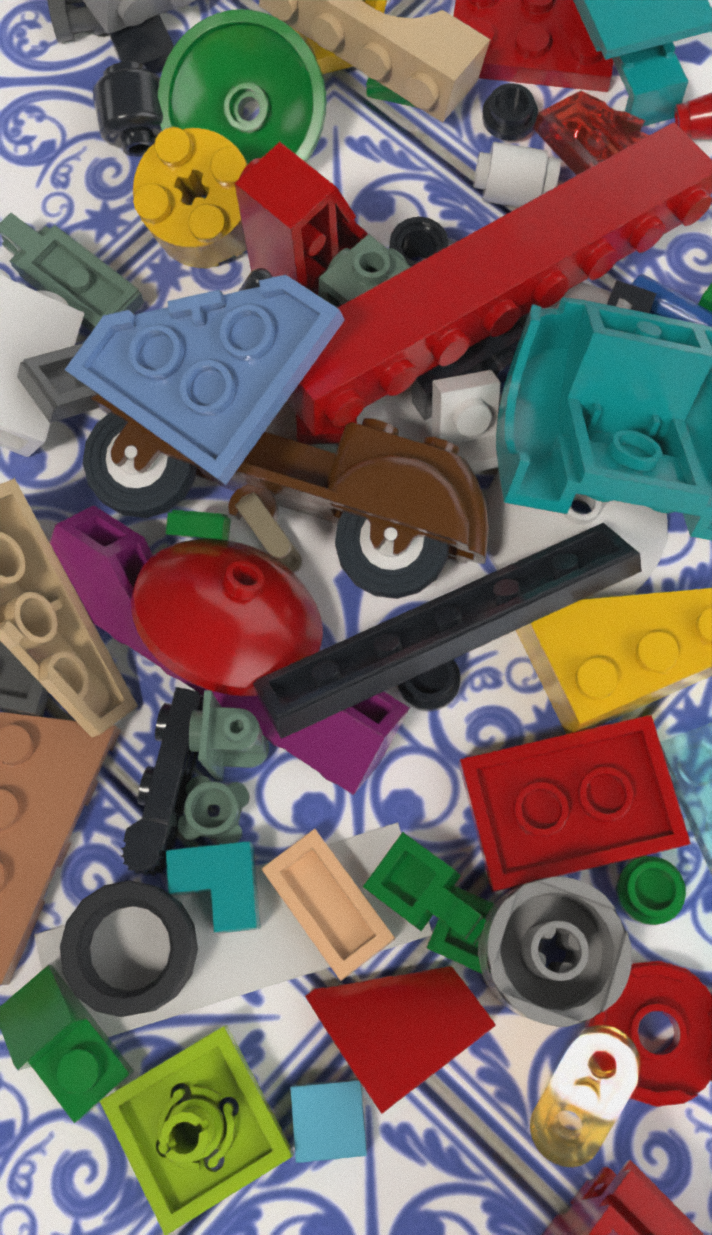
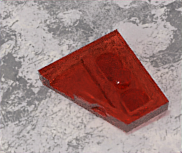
[533,90,649,176]

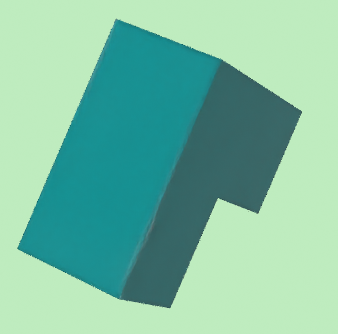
[166,841,261,934]

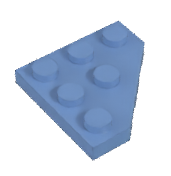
[65,275,345,485]

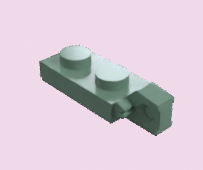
[0,212,144,332]

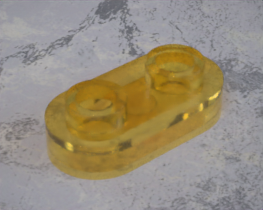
[530,1025,640,1167]

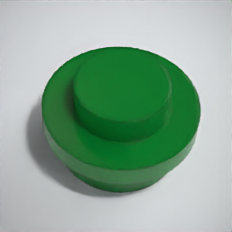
[616,856,686,925]

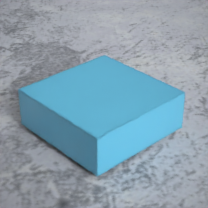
[290,1079,367,1163]

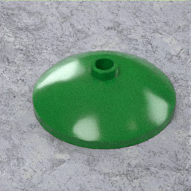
[158,9,327,165]

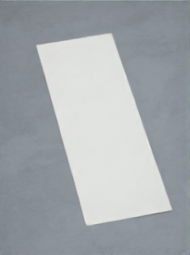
[34,823,432,1037]

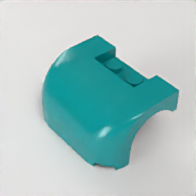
[496,297,712,541]

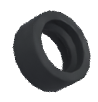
[60,880,198,1017]

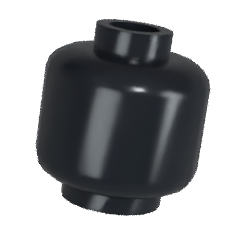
[93,61,163,156]

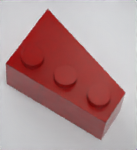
[234,142,368,295]

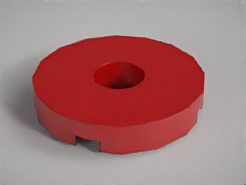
[585,961,712,1107]

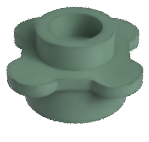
[178,775,250,844]

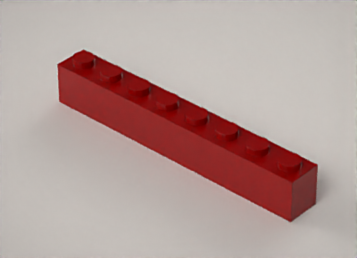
[287,122,712,436]

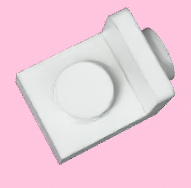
[432,370,500,474]

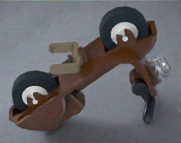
[82,268,489,599]

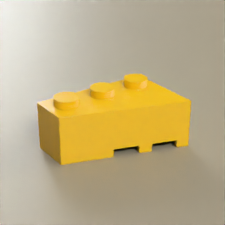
[515,588,712,734]

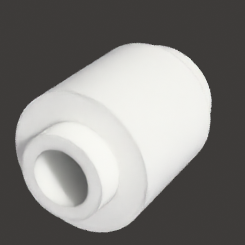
[473,142,561,207]

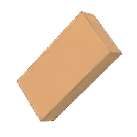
[261,829,395,981]

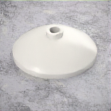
[485,471,668,600]

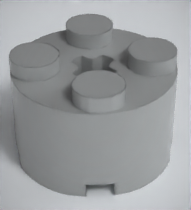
[478,877,632,1027]

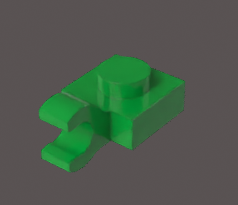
[363,832,486,946]

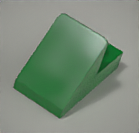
[0,965,135,1123]

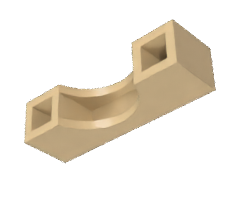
[259,0,490,123]

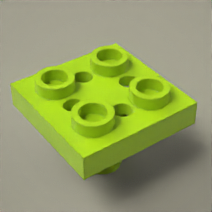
[100,1025,294,1235]

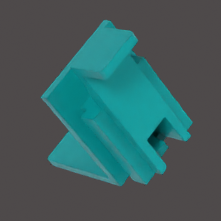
[573,0,712,130]

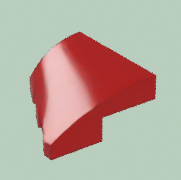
[305,966,496,1114]

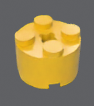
[133,127,247,269]

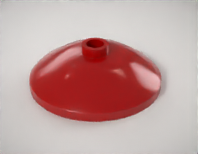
[131,539,323,696]

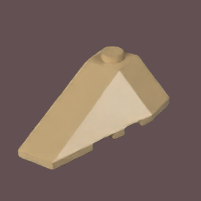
[0,478,138,737]

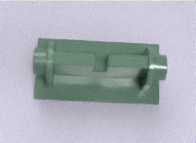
[189,690,269,781]

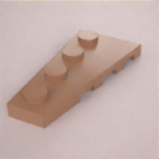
[0,712,121,985]

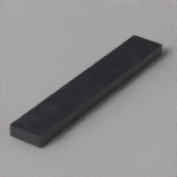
[253,523,642,739]

